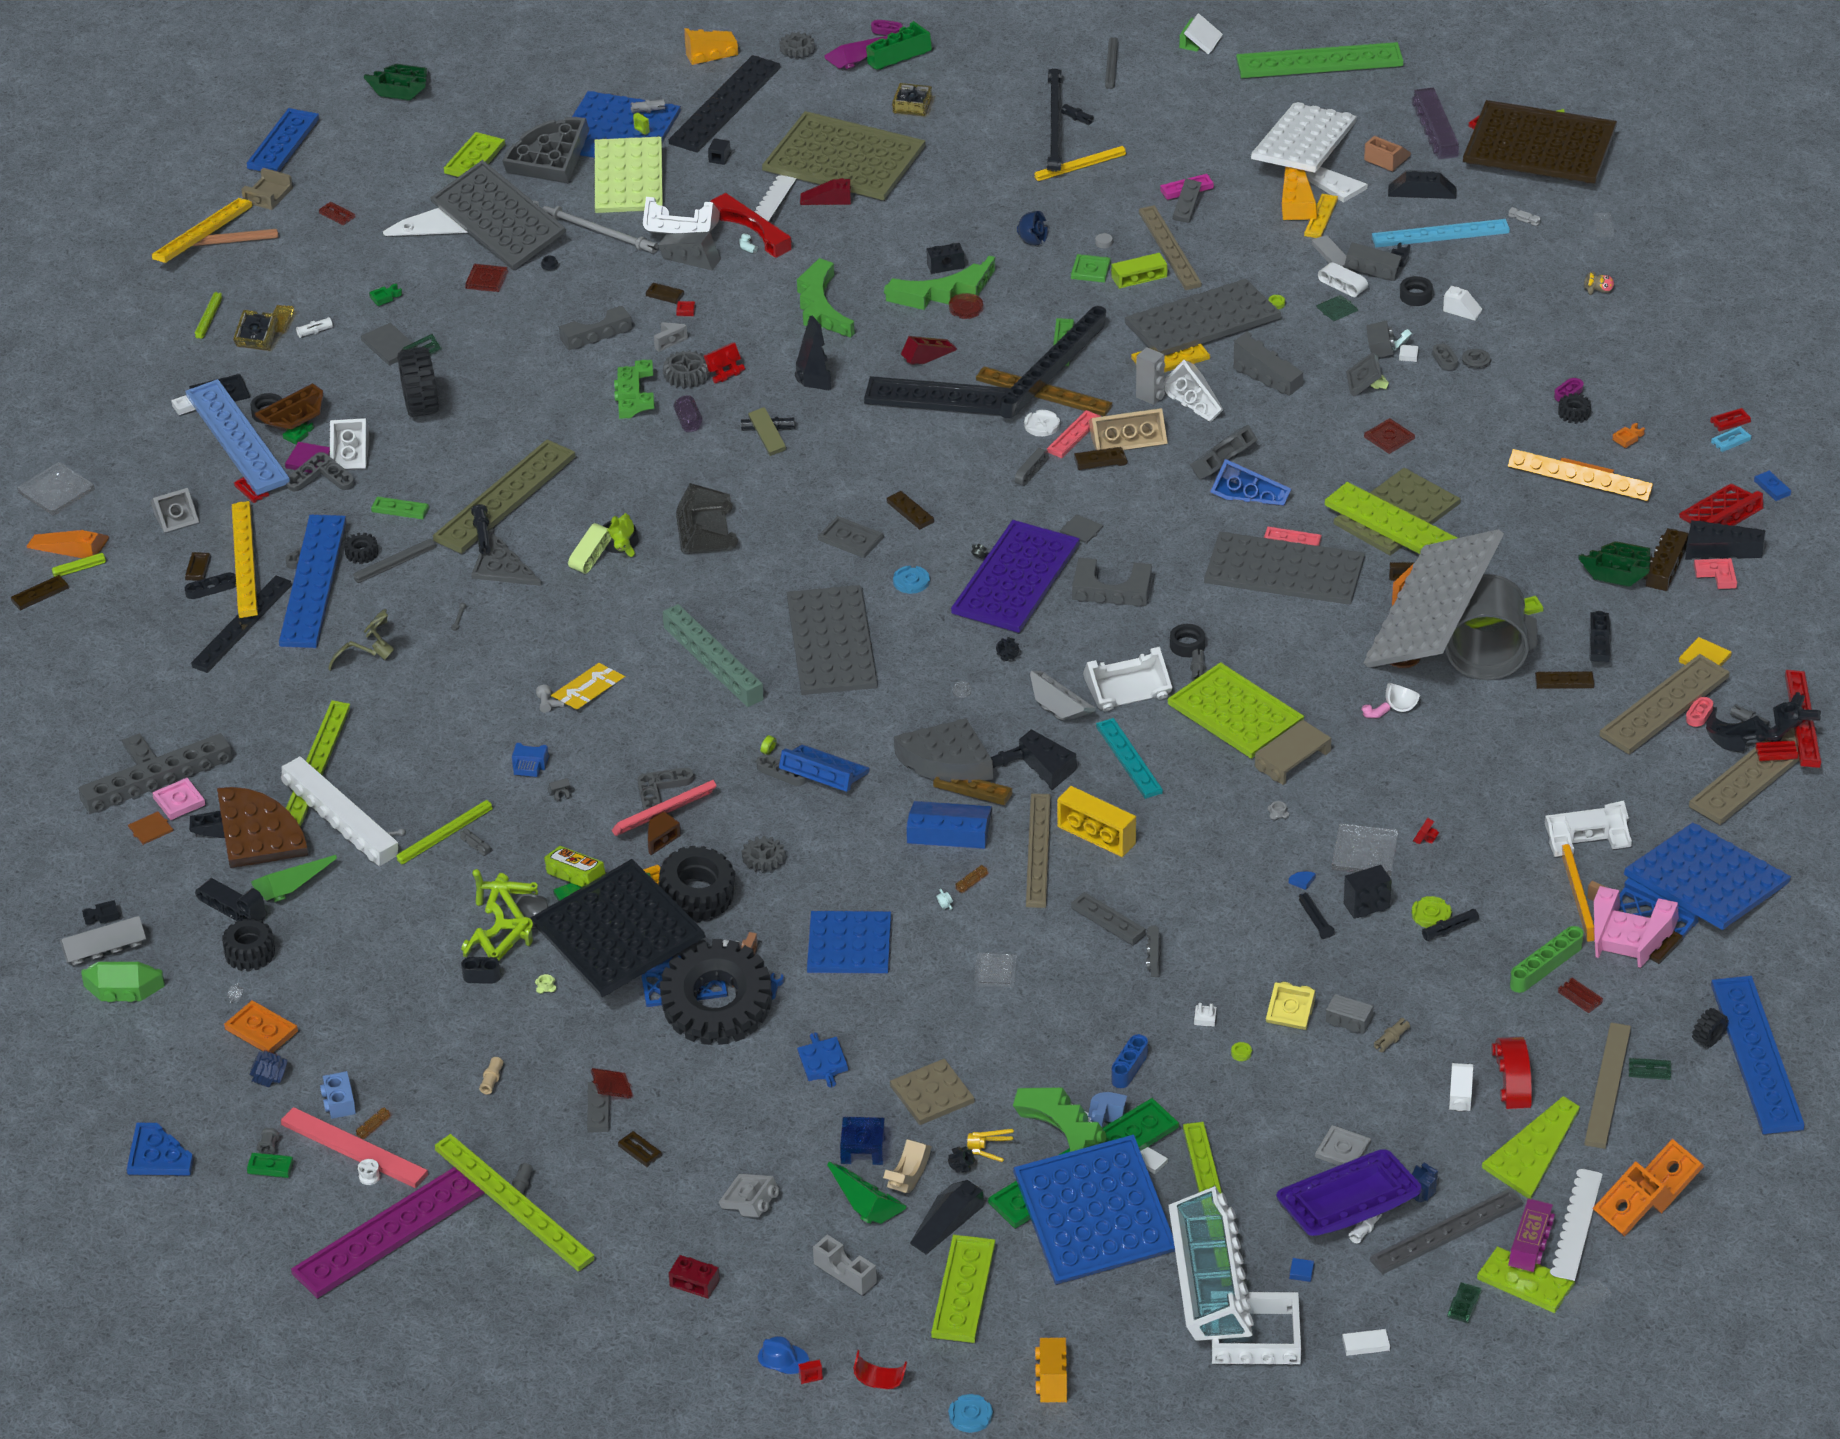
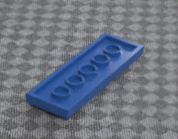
[246,108,319,172]

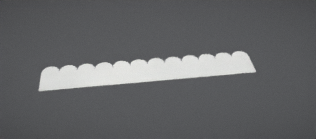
[749,175,796,221]
[1550,1169,1602,1281]

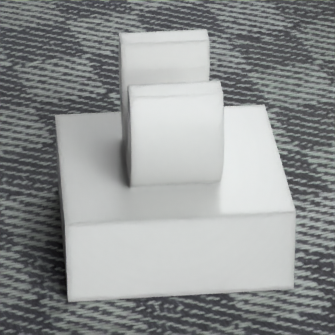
[1194,1003,1216,1026]

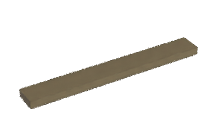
[1139,205,1202,290]
[1026,794,1050,908]
[1585,1022,1631,1149]

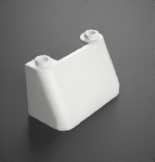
[643,197,720,234]
[1083,647,1172,711]

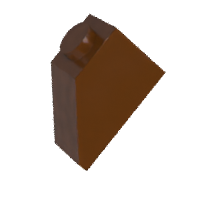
[648,811,680,855]

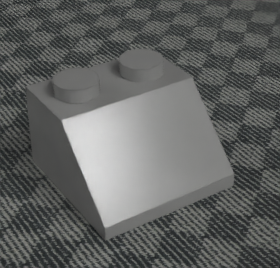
[150,488,199,533]

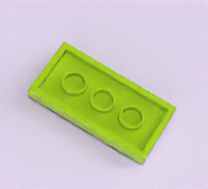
[444,132,505,177]
[1477,1246,1575,1313]

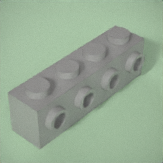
[60,916,146,965]

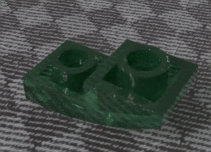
[1447,1282,1482,1323]

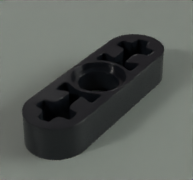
[184,572,236,599]

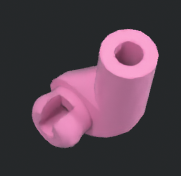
[1362,703,1390,718]

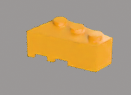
[1035,1338,1067,1402]

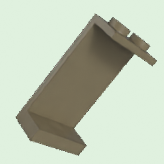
[1255,720,1331,785]

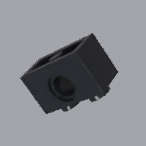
[926,243,964,274]

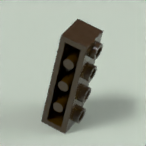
[1643,528,1689,591]

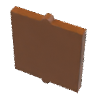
[128,811,173,845]

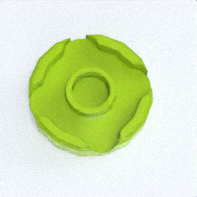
[1411,896,1452,928]

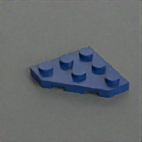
[127,1123,193,1175]

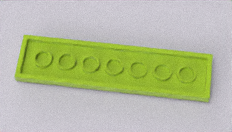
[1325,482,1457,554]

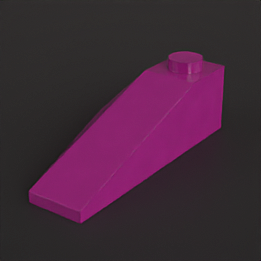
[824,36,888,70]

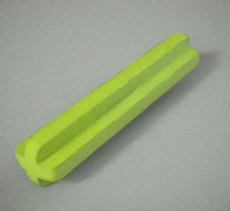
[52,553,106,577]

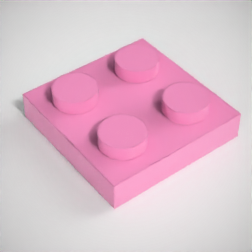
[152,778,205,820]

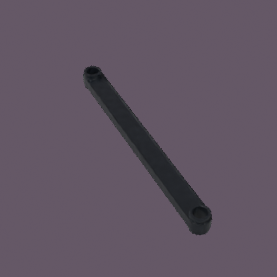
[1047,68,1062,172]

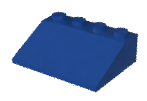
[907,801,992,849]

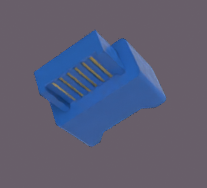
[512,743,549,777]

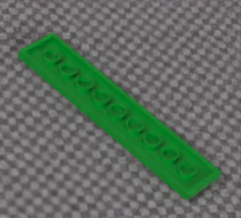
[988,1098,1179,1229]

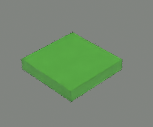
[1071,254,1111,283]

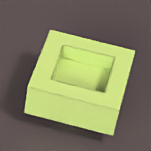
[1370,375,1389,389]

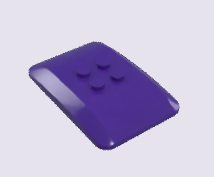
[1276,1149,1422,1236]

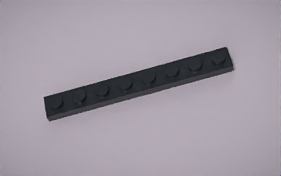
[191,575,292,673]

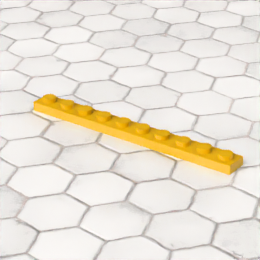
[232,501,258,618]

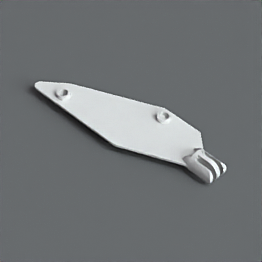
[383,201,539,236]

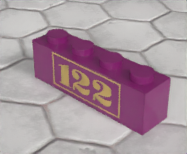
[1508,1198,1555,1272]

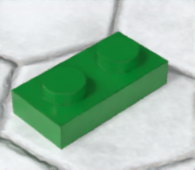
[247,1153,294,1178]

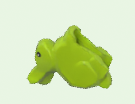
[607,513,635,557]

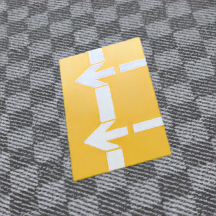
[551,663,625,709]

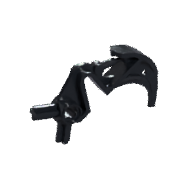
[1706,692,1821,751]

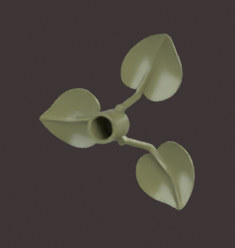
[328,608,394,671]

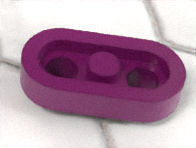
[871,19,903,35]
[1554,378,1584,402]

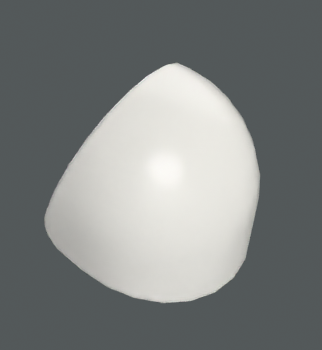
[1385,683,1420,712]

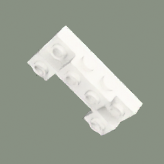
[1545,806,1632,857]

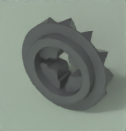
[1462,349,1490,369]

